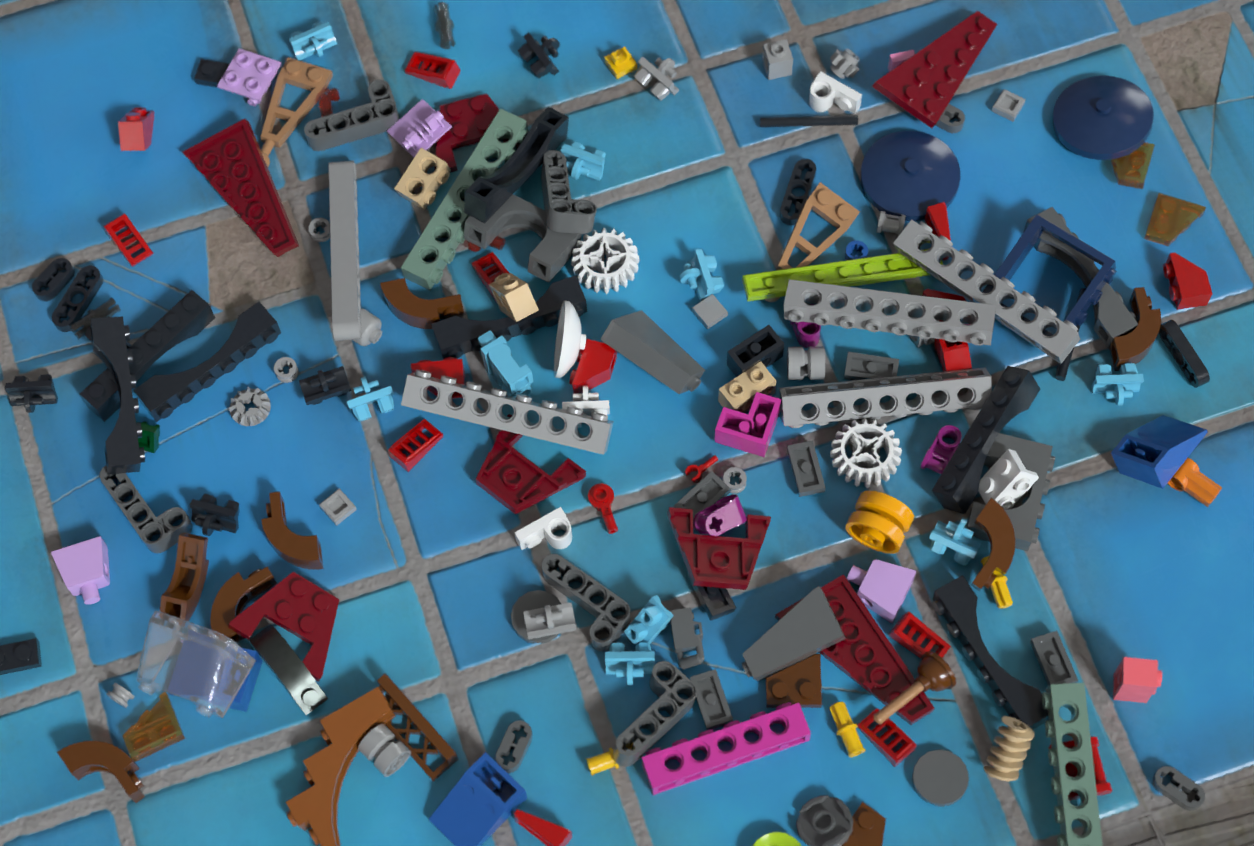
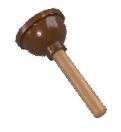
[873,651,956,724]

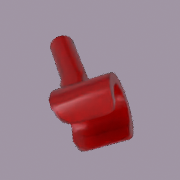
[685,455,718,483]

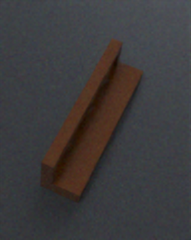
[377,673,458,781]

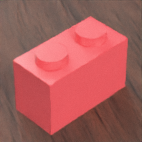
[1113,657,1162,703]

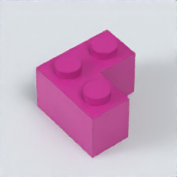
[715,392,782,457]

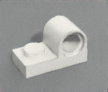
[809,72,862,114]
[515,507,572,550]

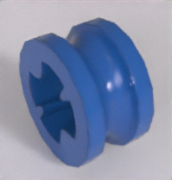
[845,241,868,260]

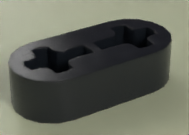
[32,258,75,302]

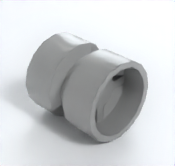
[787,347,825,380]
[358,724,411,777]

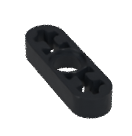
[780,159,816,226]
[52,265,103,332]
[1158,320,1210,388]

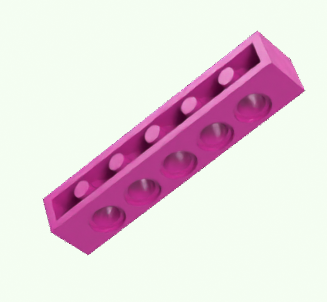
[642,702,811,795]

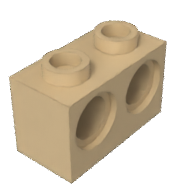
[394,148,451,210]
[489,273,539,322]
[718,361,776,413]

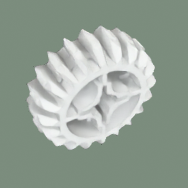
[571,228,639,294]
[830,418,902,488]

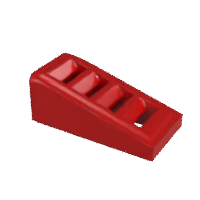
[404,52,460,89]
[924,202,951,261]
[104,213,153,267]
[471,252,510,301]
[387,419,444,472]
[888,612,951,659]
[857,708,917,767]
[514,809,572,846]

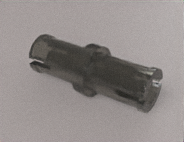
[434,2,455,49]
[69,298,121,339]

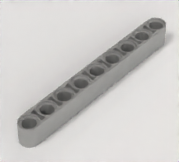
[329,160,362,341]

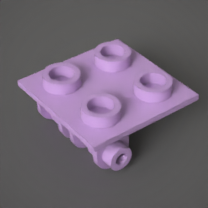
[217,49,281,106]
[387,99,452,157]

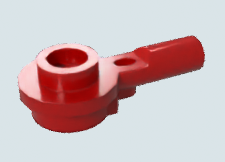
[588,483,618,534]

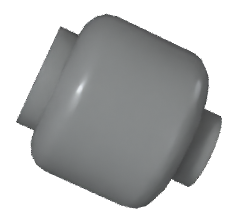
[353,308,382,346]

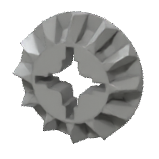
[229,387,271,426]

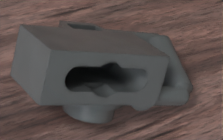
[669,608,704,669]

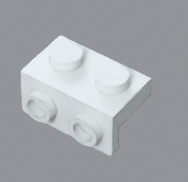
[978,449,1039,509]

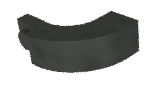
[249,624,328,715]

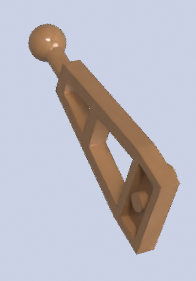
[261,57,333,167]
[764,182,860,302]

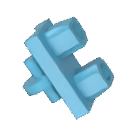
[289,21,337,61]
[561,142,606,181]
[679,249,724,301]
[1091,363,1144,406]
[347,376,394,422]
[929,518,982,566]
[624,595,674,644]
[605,643,655,685]

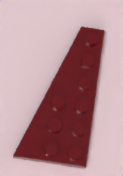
[872,11,997,128]
[182,118,299,257]
[775,574,935,725]

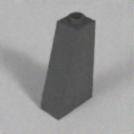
[601,310,705,394]
[742,586,846,681]

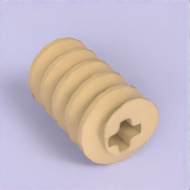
[983,716,1034,781]

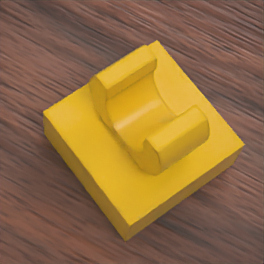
[604,47,637,79]

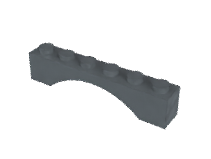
[1024,206,1138,349]

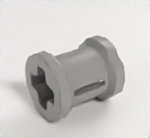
[877,211,906,236]

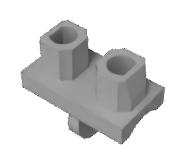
[634,57,679,101]
[523,602,577,640]

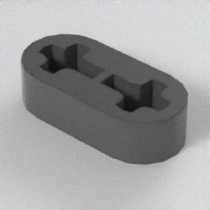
[935,104,965,133]
[495,720,533,773]
[1153,766,1205,811]

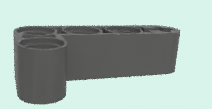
[304,79,399,151]
[540,150,597,234]
[100,465,192,553]
[541,554,631,652]
[613,661,697,767]

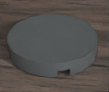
[511,590,561,644]
[912,749,969,807]
[796,795,853,846]

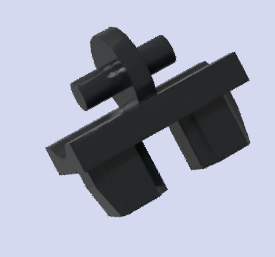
[517,32,560,79]
[299,366,351,405]
[5,374,58,413]
[189,493,240,536]

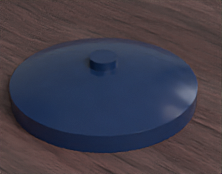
[1053,76,1154,160]
[860,131,961,221]

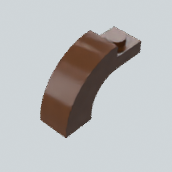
[380,278,464,329]
[1109,287,1161,371]
[261,491,324,570]
[971,498,1015,591]
[159,532,209,626]
[211,567,277,646]
[57,741,145,803]

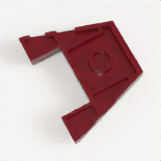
[435,93,509,173]
[476,414,586,514]
[667,507,771,590]
[228,571,339,682]

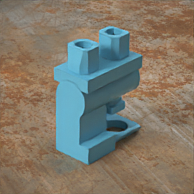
[478,330,534,397]

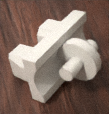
[562,386,610,428]

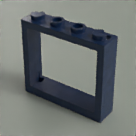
[982,214,1117,336]

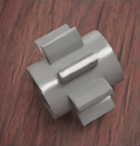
[830,48,860,79]

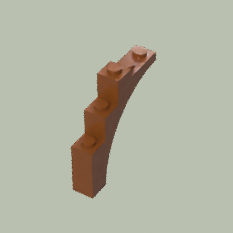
[286,687,396,846]

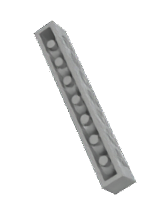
[893,220,1080,364]
[784,280,996,346]
[779,367,992,428]
[401,370,614,455]

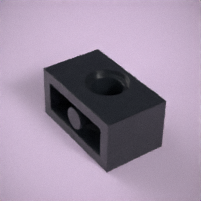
[727,325,784,377]

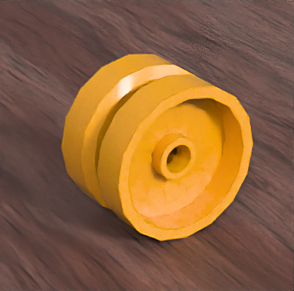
[845,491,914,554]

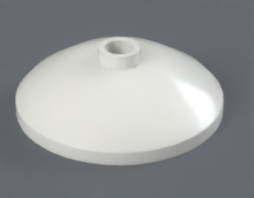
[554,301,586,378]

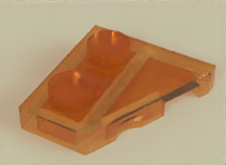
[1110,143,1155,189]
[1144,193,1206,246]
[122,691,186,762]

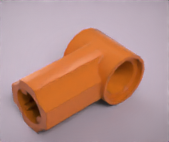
[1167,458,1222,507]

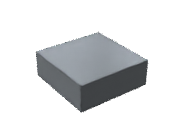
[992,89,1026,122]
[692,294,728,329]
[319,488,357,526]

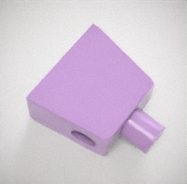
[51,536,110,604]
[847,560,916,624]

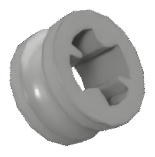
[309,218,330,242]
[274,357,299,383]
[723,467,747,494]
[106,683,135,708]

